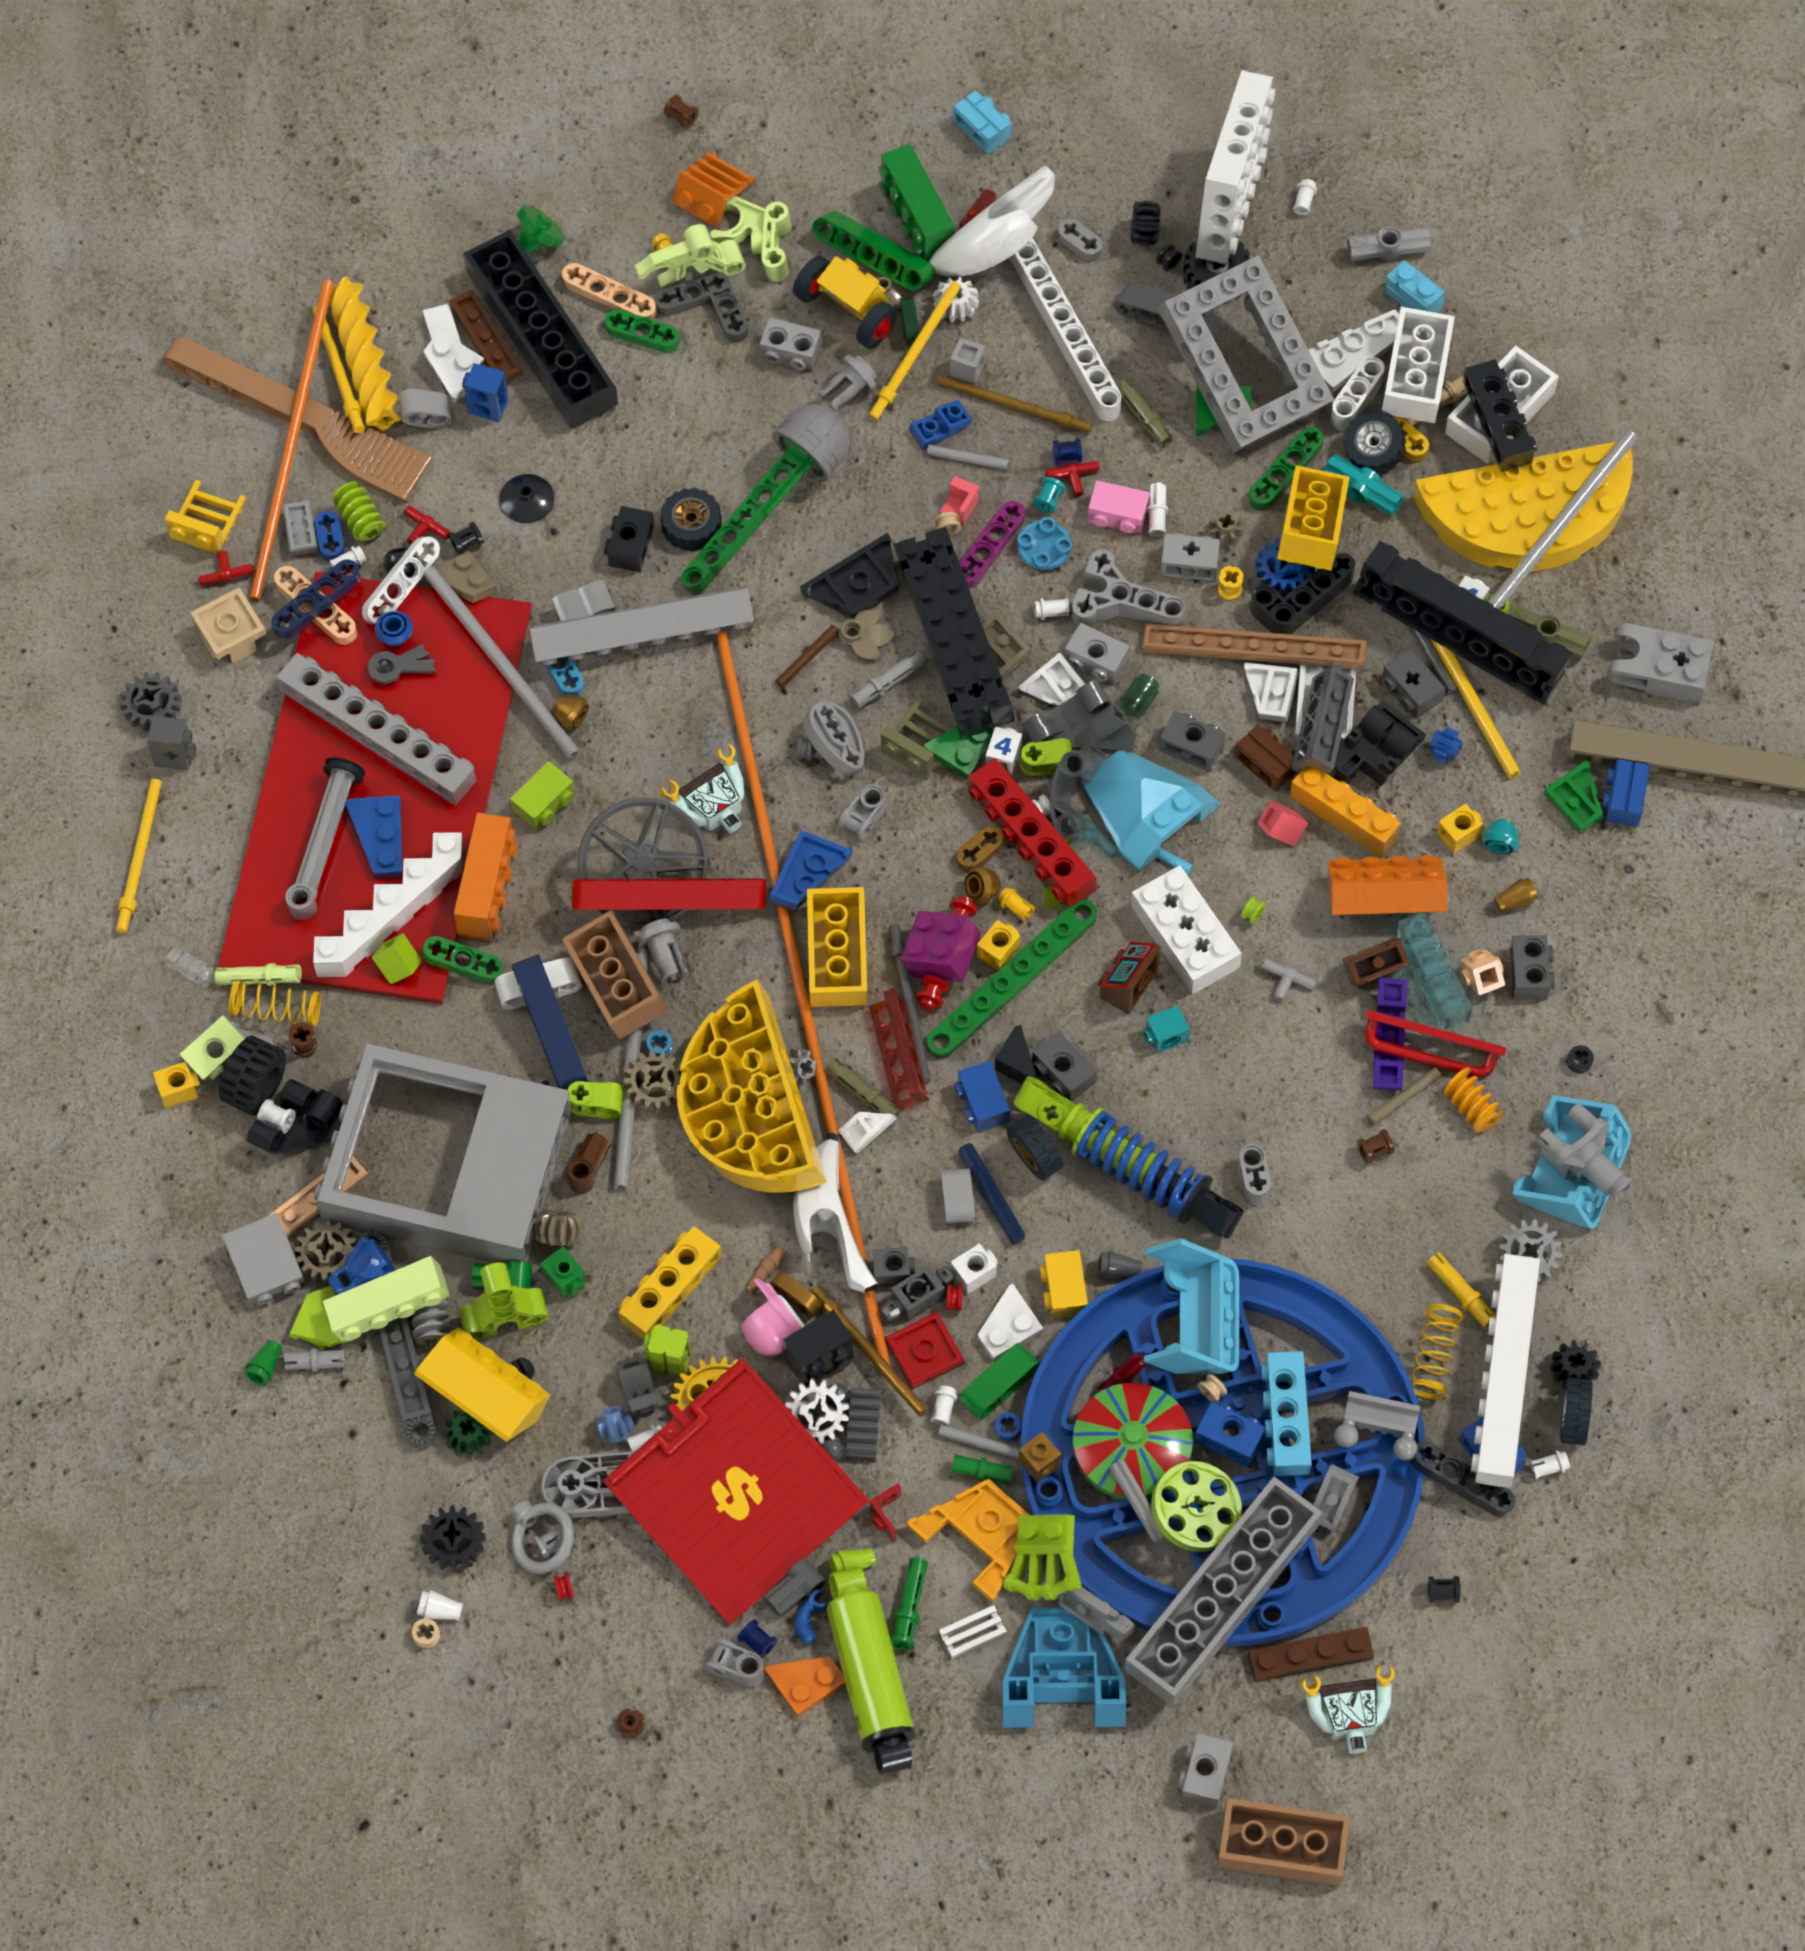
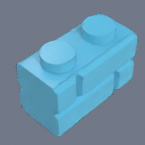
[953,91,1012,154]
[1385,260,1445,313]

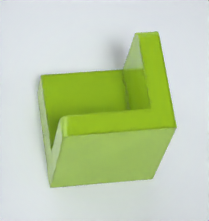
[372,933,422,984]

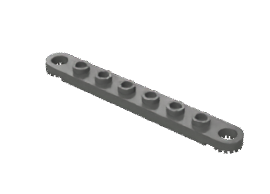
[360,1231,436,1448]

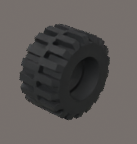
[219,1035,286,1115]

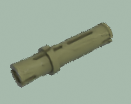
[1116,378,1174,448]
[825,1058,901,1123]

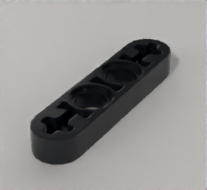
[1409,1441,1516,1517]

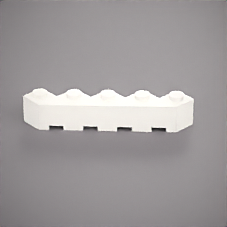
[313,832,465,977]

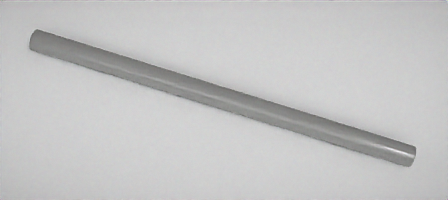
[1488,430,1638,610]
[423,566,580,759]
[613,947,649,1191]

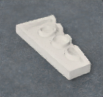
[1309,309,1399,393]

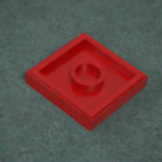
[885,1312,965,1390]

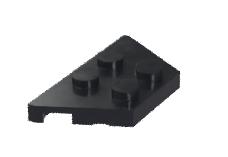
[800,533,898,618]

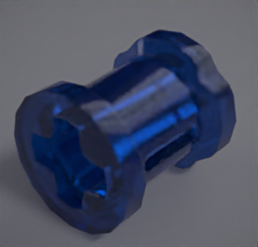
[1052,438,1082,465]
[737,1619,778,1659]

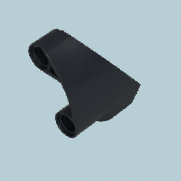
[246,1079,343,1154]

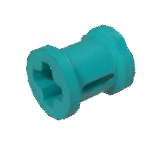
[1033,477,1066,514]

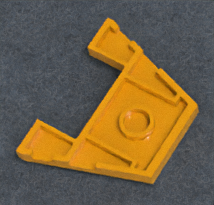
[906,1479,1029,1603]

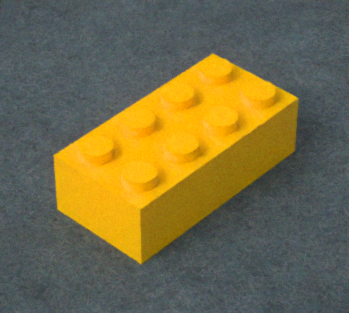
[1277,465,1349,570]
[807,887,868,1007]

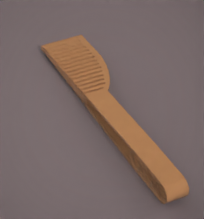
[162,336,432,502]

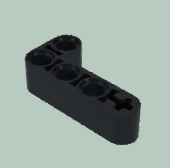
[1250,553,1355,635]

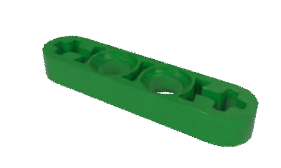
[1249,427,1324,511]

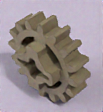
[622,1050,682,1113]
[294,1220,357,1284]

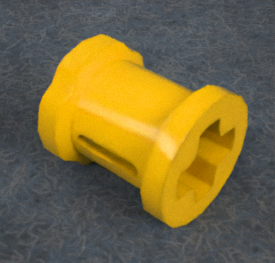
[1218,566,1244,601]

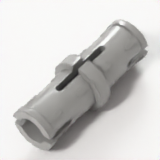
[284,1348,346,1372]

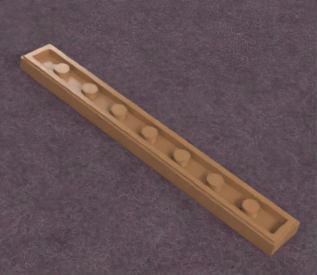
[1142,623,1367,670]

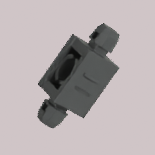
[881,1265,956,1322]

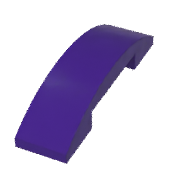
[1373,978,1408,1091]

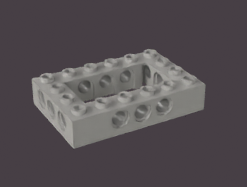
[1158,255,1334,454]

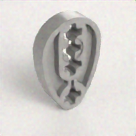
[803,702,864,776]

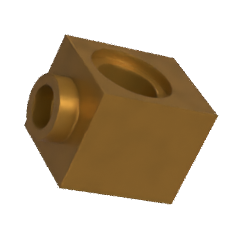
[1018,1432,1061,1484]

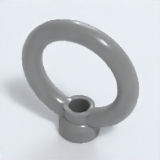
[511,1500,574,1574]

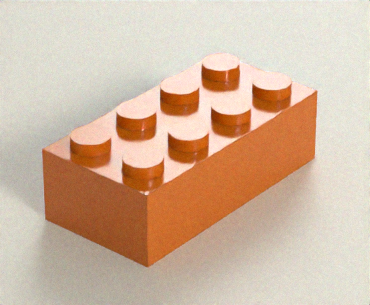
[454,813,518,943]
[1327,855,1447,915]

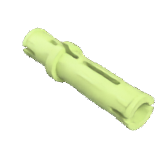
[214,963,302,986]

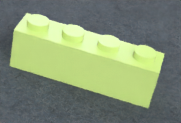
[323,1256,450,1341]

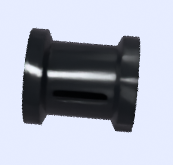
[448,521,484,555]
[1427,1576,1460,1603]

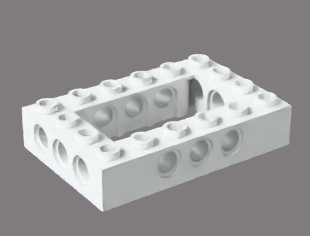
[1196,70,1276,264]

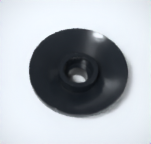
[500,474,554,523]

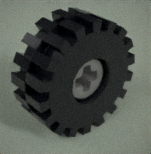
[1183,239,1250,299]

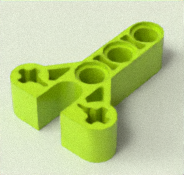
[459,1263,549,1340]

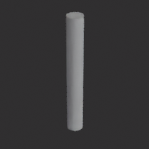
[927,445,1009,470]
[938,1424,1020,1460]

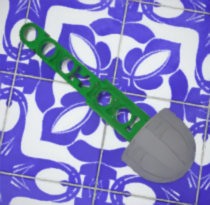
[681,404,850,594]

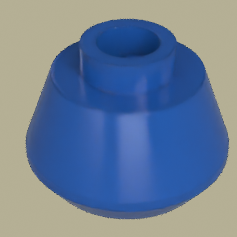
[375,611,413,647]

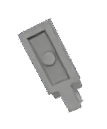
[1058,1586,1134,1642]

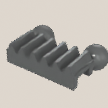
[821,1383,882,1462]

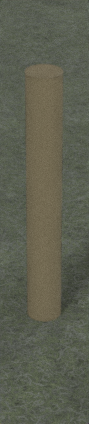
[1367,1068,1441,1125]

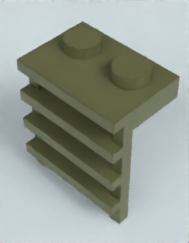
[881,698,951,780]

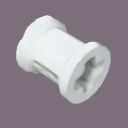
[257,1099,295,1134]

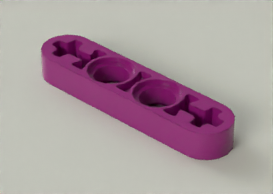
[959,501,1025,589]

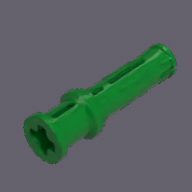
[890,1557,928,1650]

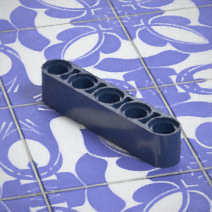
[511,954,588,1090]

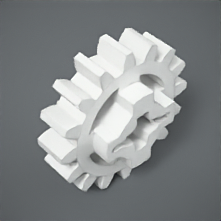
[785,1378,849,1444]

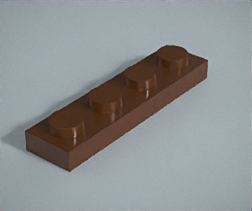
[449,289,524,383]
[1248,1627,1374,1682]

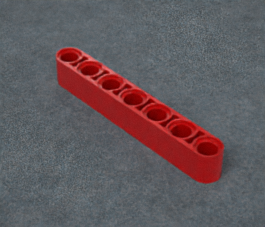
[571,878,766,910]

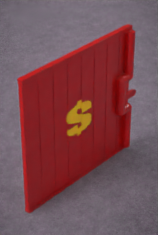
[602,1358,870,1625]

